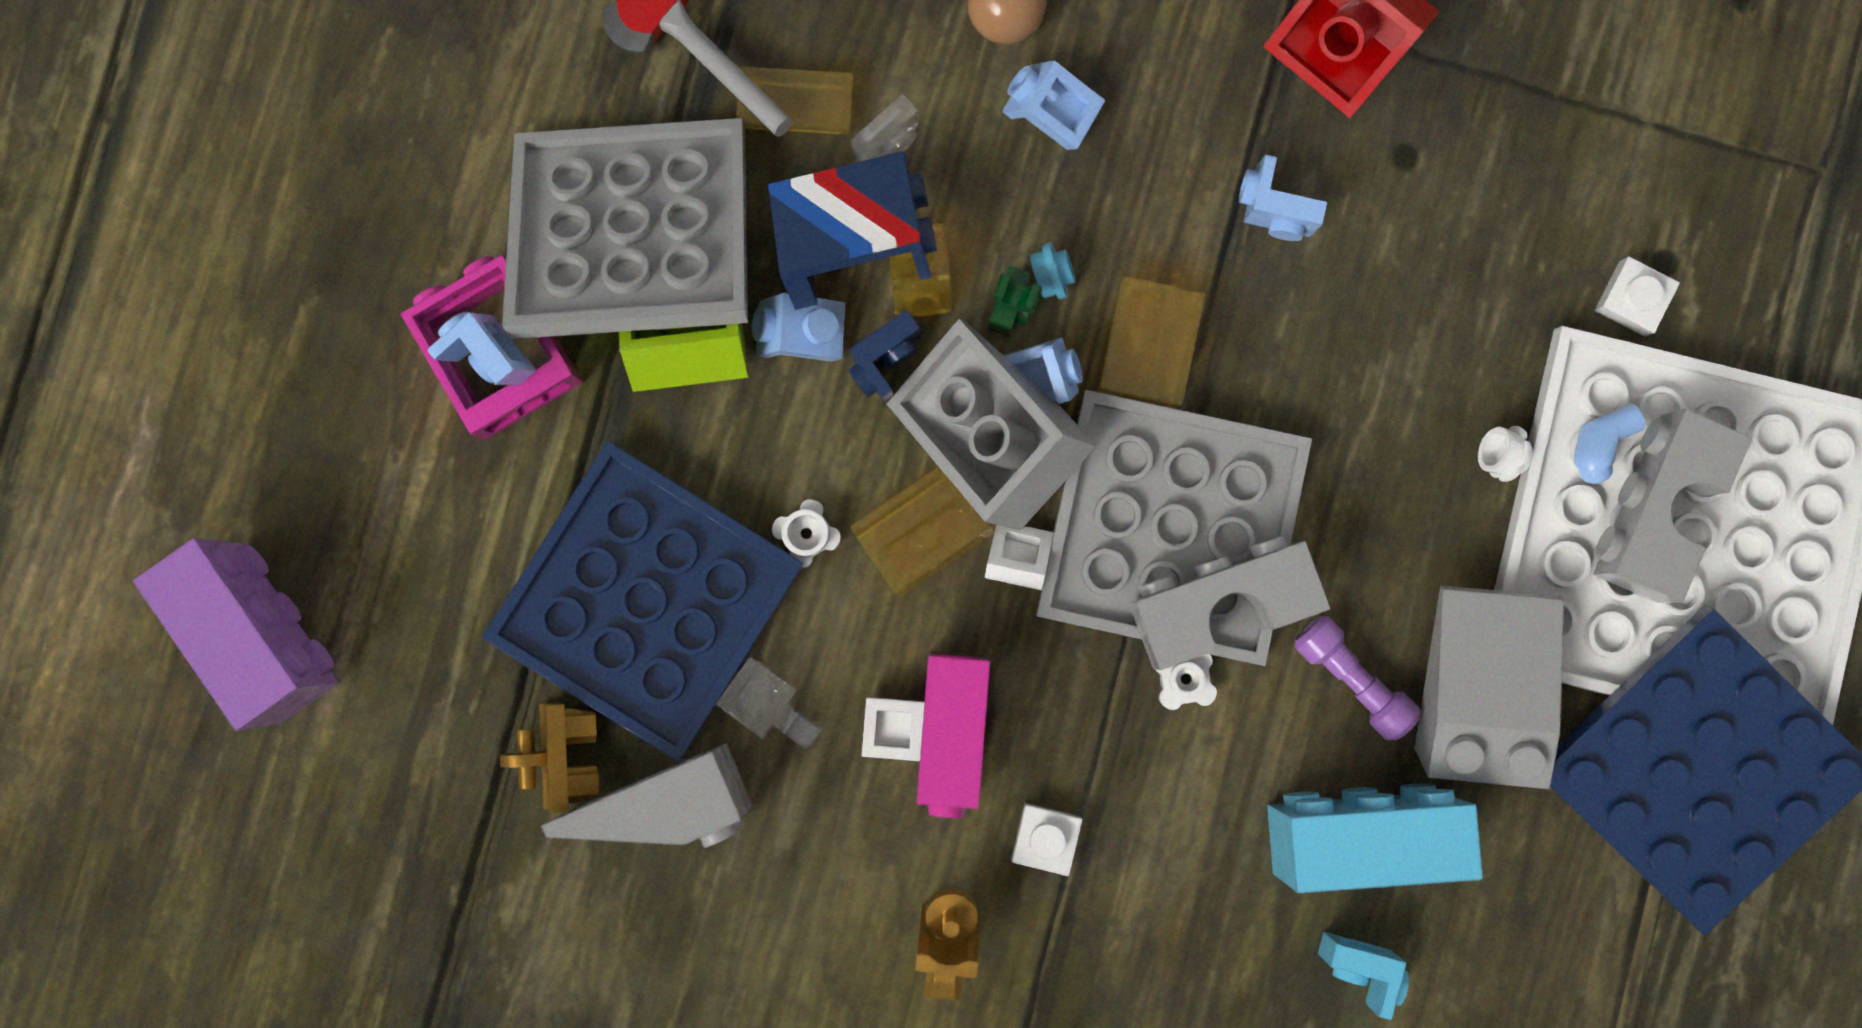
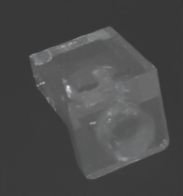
[851,94,918,164]

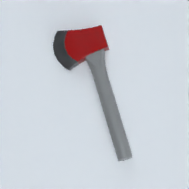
[602,0,792,136]

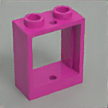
[401,255,584,440]
[917,653,990,818]

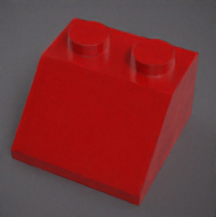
[1263,0,1440,118]

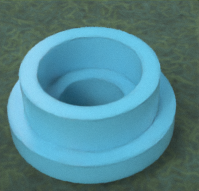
[1030,242,1076,300]

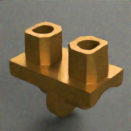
[500,703,599,813]
[915,889,980,1001]

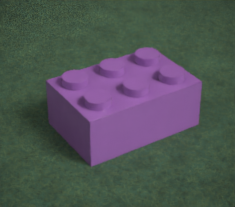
[133,538,339,731]

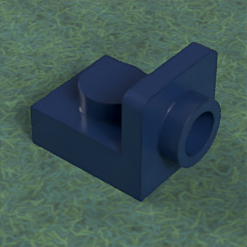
[848,309,920,404]

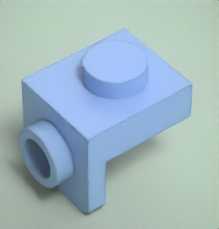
[1239,154,1327,241]
[751,293,845,362]
[1004,337,1083,404]

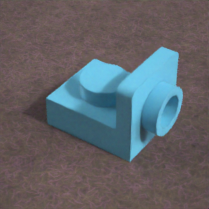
[1318,931,1409,1020]

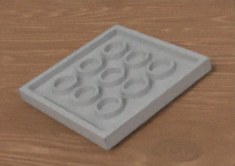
[502,118,748,339]
[1035,390,1312,666]

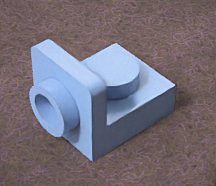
[1003,60,1105,150]
[427,312,537,385]

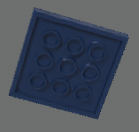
[482,441,805,762]
[1550,605,1862,936]

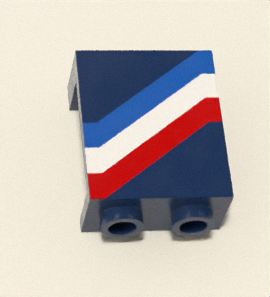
[768,151,938,310]

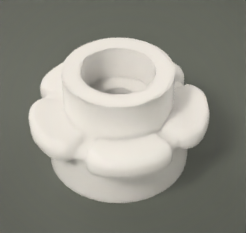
[1478,426,1533,482]

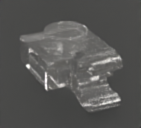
[715,657,823,749]

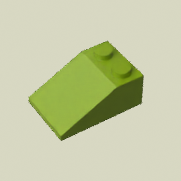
[619,323,748,392]

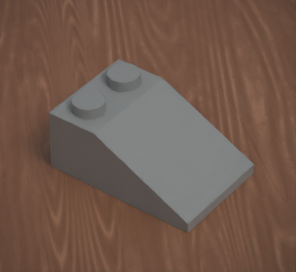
[887,319,1097,530]
[1414,585,1564,789]
[542,742,753,848]

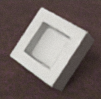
[1594,256,1680,337]
[985,525,1054,590]
[862,697,925,761]
[1011,803,1082,876]

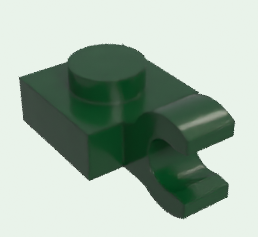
[988,266,1043,337]

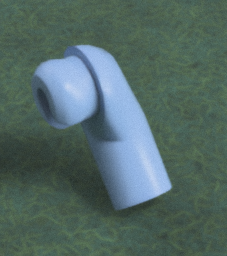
[1574,404,1645,484]

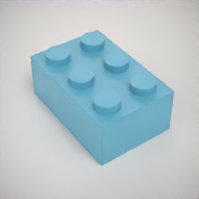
[1267,783,1482,893]

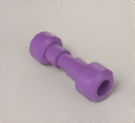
[1295,616,1420,740]

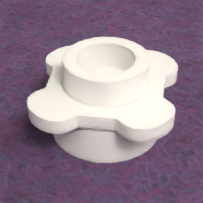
[772,499,841,568]
[1155,654,1217,710]

